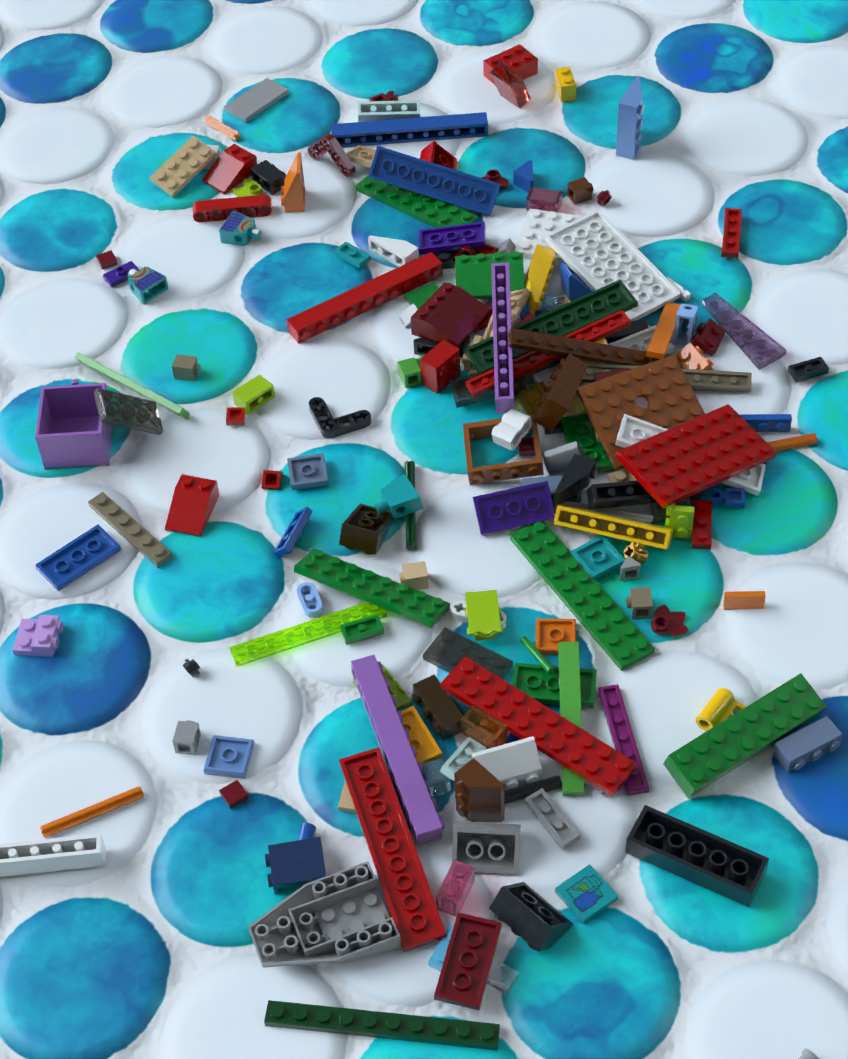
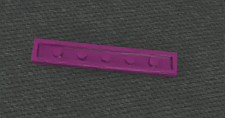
[598,684,649,796]

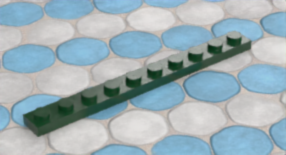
[264,1000,500,1050]

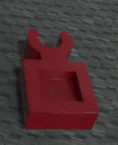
[369,91,398,101]

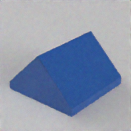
[560,262,593,300]

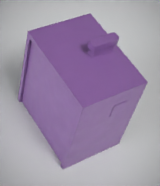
[35,380,114,470]

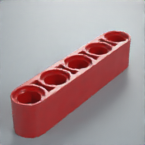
[193,195,272,222]

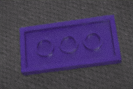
[418,221,486,255]
[473,481,555,534]

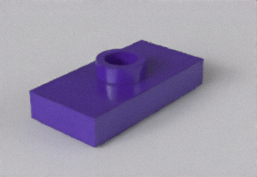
[103,261,140,288]

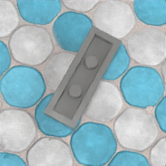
[525,788,580,850]

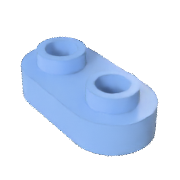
[297,582,323,617]

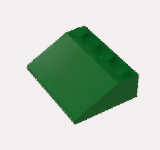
[455,252,525,299]

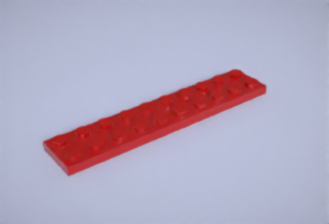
[440,656,637,797]
[339,747,447,952]

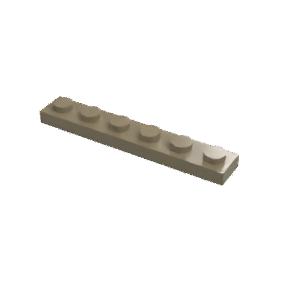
[88,492,173,568]

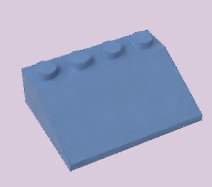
[616,76,644,160]

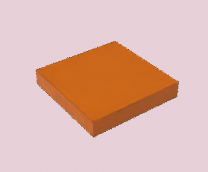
[536,619,576,655]

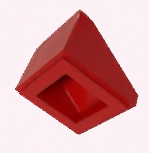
[262,470,283,490]

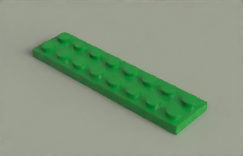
[356,175,478,228]
[294,549,450,628]

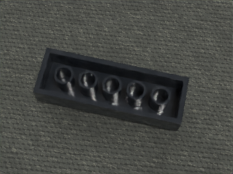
[625,805,769,908]

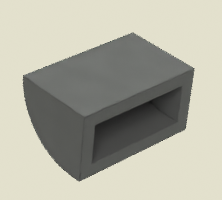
[542,441,586,476]

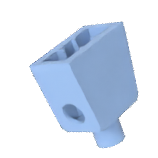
[673,304,698,345]

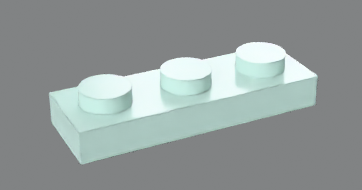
[440,737,487,781]

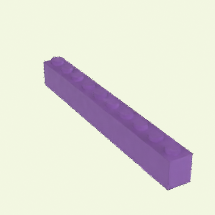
[491,263,515,414]
[351,655,445,846]

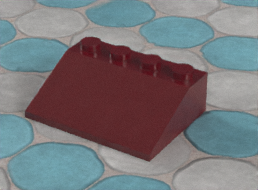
[411,282,491,348]

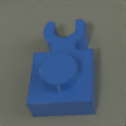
[711,488,745,508]

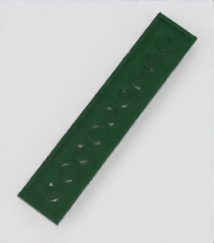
[464,280,638,375]

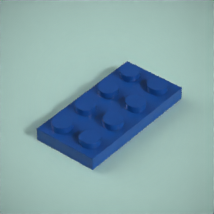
[35,524,121,591]

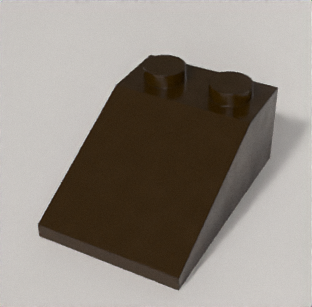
[339,503,394,555]

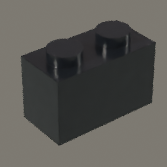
[251,160,286,195]

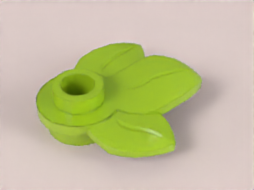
[232,179,263,197]

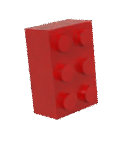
[483,44,538,90]

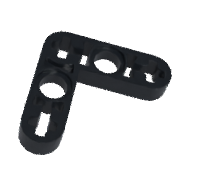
[309,397,372,439]

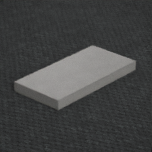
[224,78,289,123]

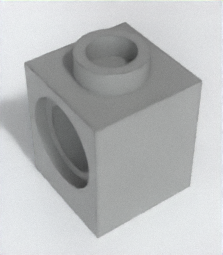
[172,720,201,755]

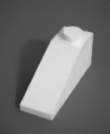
[368,235,419,267]

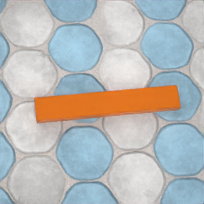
[646,302,681,359]

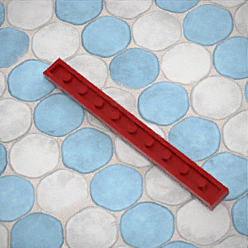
[465,310,631,398]

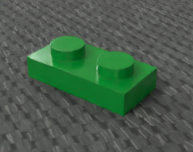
[340,614,384,645]

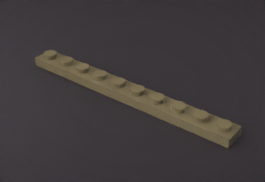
[581,363,752,392]

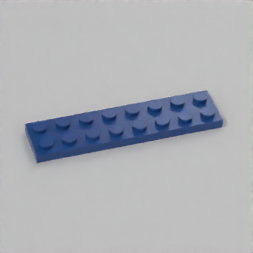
[368,145,501,216]

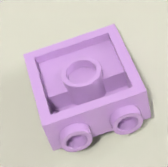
[12,615,63,657]

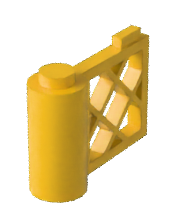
[695,688,746,731]

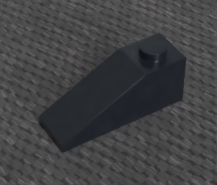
[553,454,598,506]

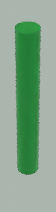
[520,637,555,675]

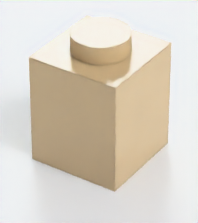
[399,561,429,590]

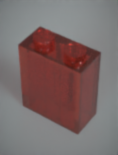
[490,62,531,109]

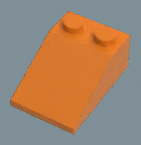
[281,153,305,213]

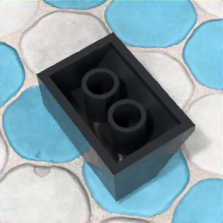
[489,882,573,952]

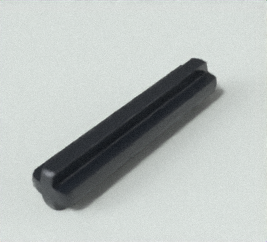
[504,775,562,804]

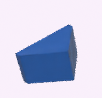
[513,160,533,194]

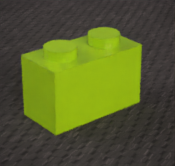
[232,374,275,415]

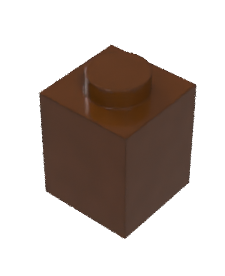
[567,177,594,205]

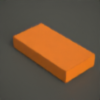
[723,591,766,610]

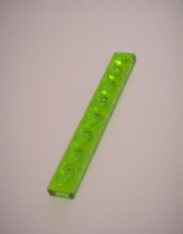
[229,602,387,667]

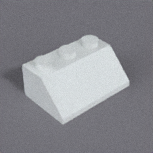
[472,736,542,791]

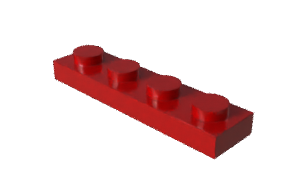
[721,208,742,258]

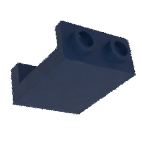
[265,837,326,894]

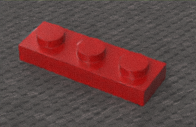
[691,500,712,550]

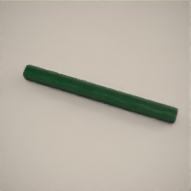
[405,461,416,550]

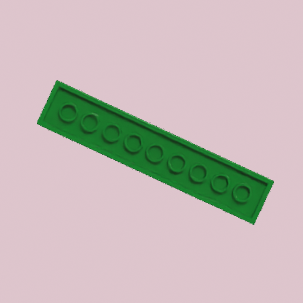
[510,521,655,671]

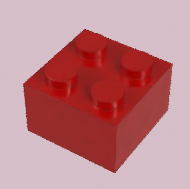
[420,340,461,394]

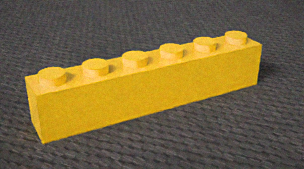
[554,504,674,550]

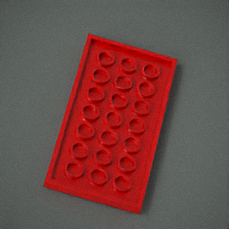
[615,404,777,508]

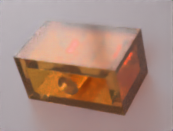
[461,705,508,749]

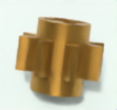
[624,542,648,565]

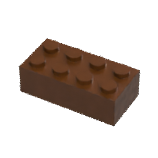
[533,353,588,432]

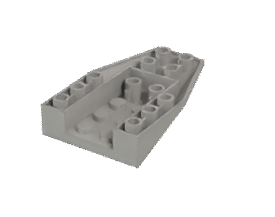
[248,861,402,968]

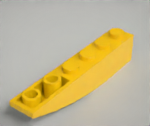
[525,244,557,315]

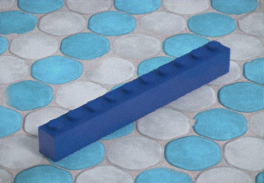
[331,112,488,148]

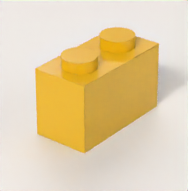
[554,67,576,102]

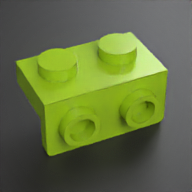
[665,503,694,539]

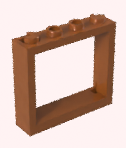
[463,413,544,485]

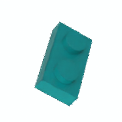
[335,242,371,269]

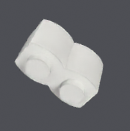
[491,409,532,451]

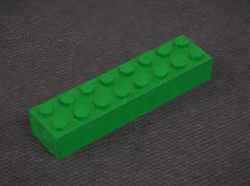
[663,673,827,799]

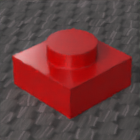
[226,407,246,426]

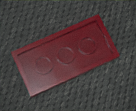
[434,912,502,1011]

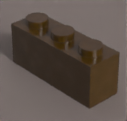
[412,674,465,741]

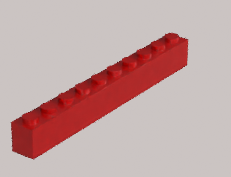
[286,252,443,344]

